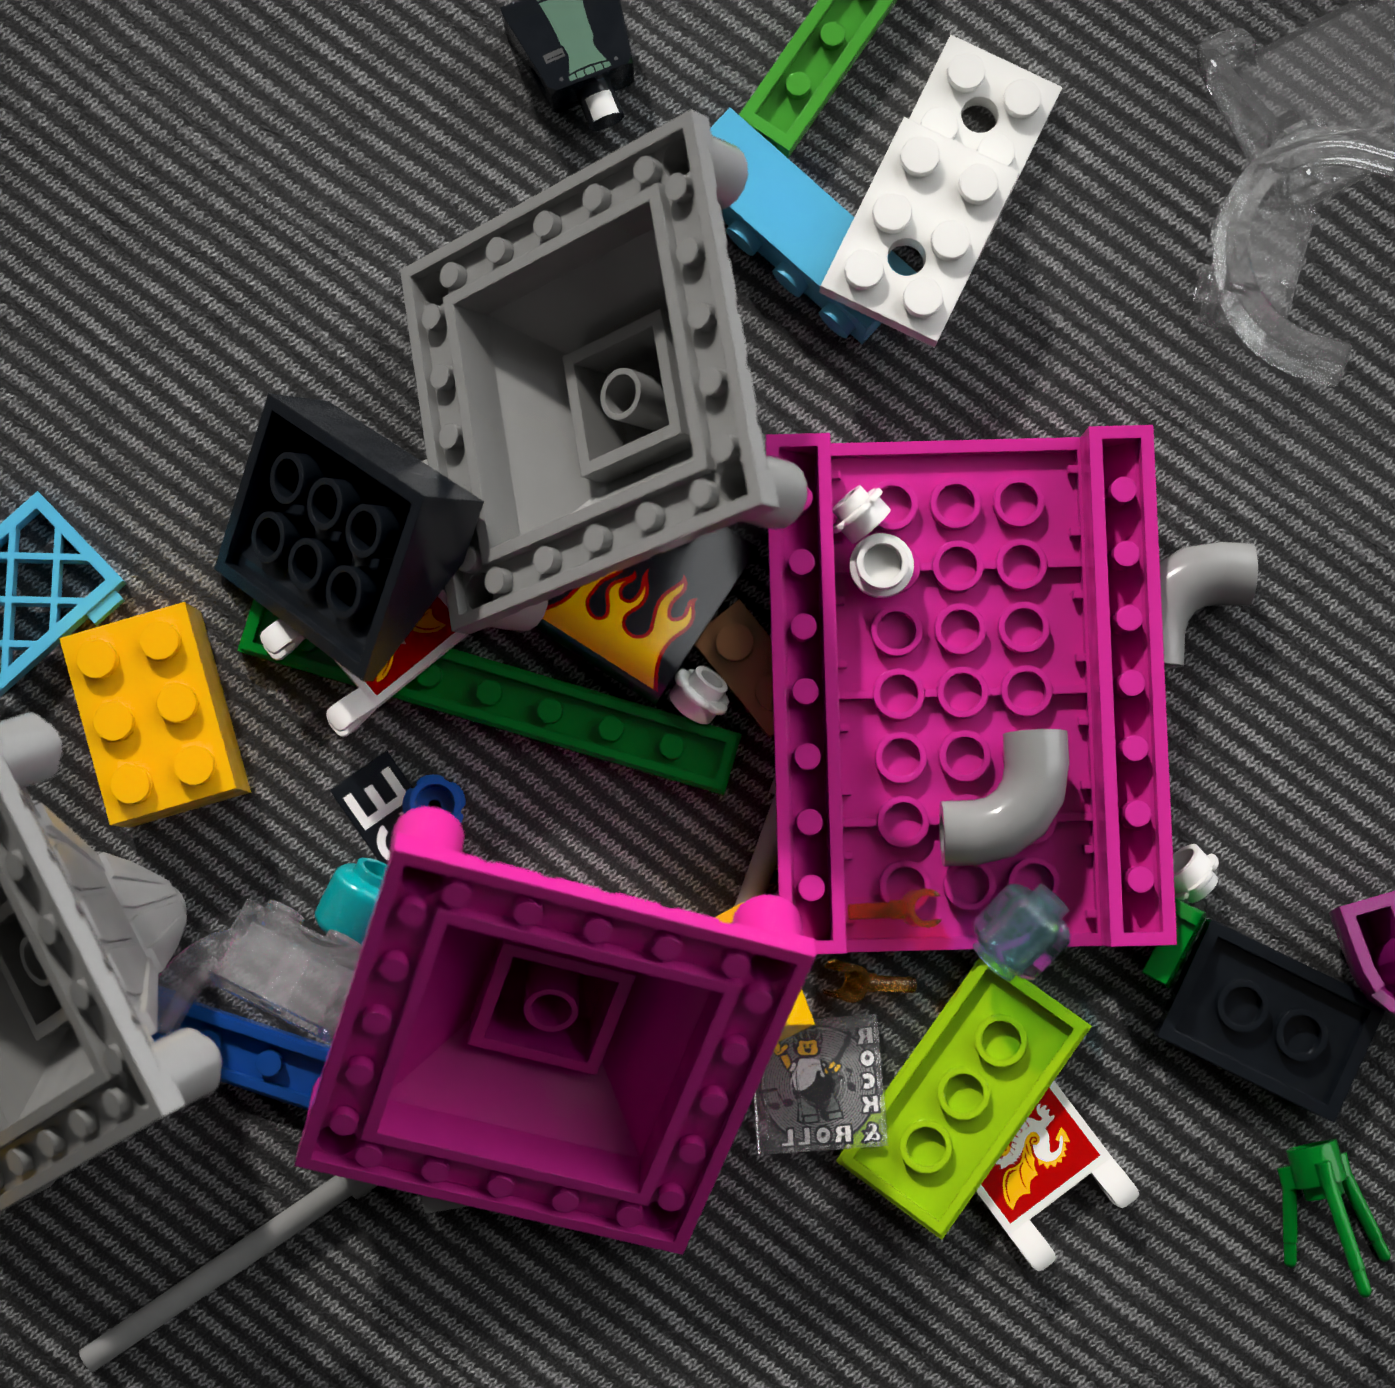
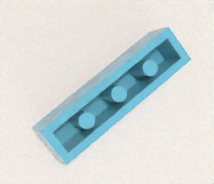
[710,108,917,344]

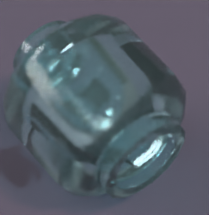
[973,883,1071,981]

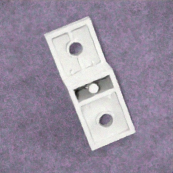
[819,35,1062,348]

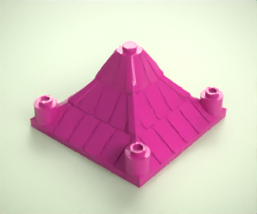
[294,807,816,1255]

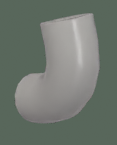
[1160,542,1258,668]
[939,729,1070,866]

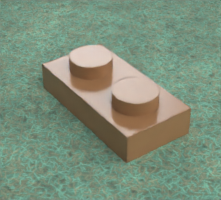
[694,599,774,739]

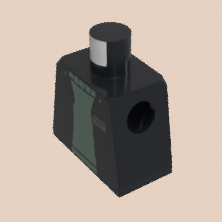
[500,0,635,131]

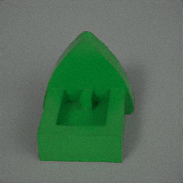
[1142,898,1206,989]

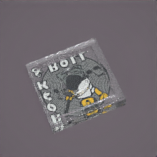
[753,1014,889,1155]

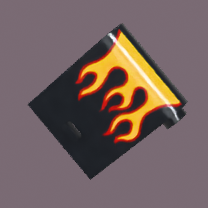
[534,527,759,706]

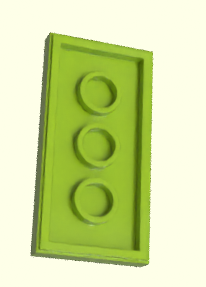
[836,950,1092,1240]

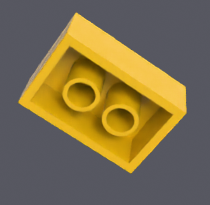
[59,602,251,828]

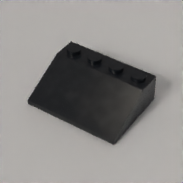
[214,393,484,681]

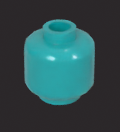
[315,857,387,958]

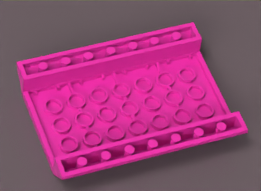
[765,425,1177,954]

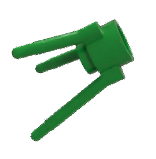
[1277,1139,1391,1298]

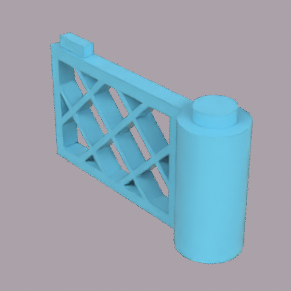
[0,491,126,697]

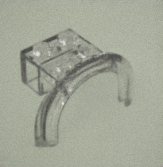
[1194,125,1395,387]
[158,898,362,1044]

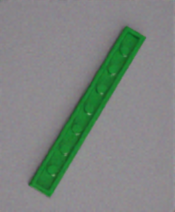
[237,600,742,796]

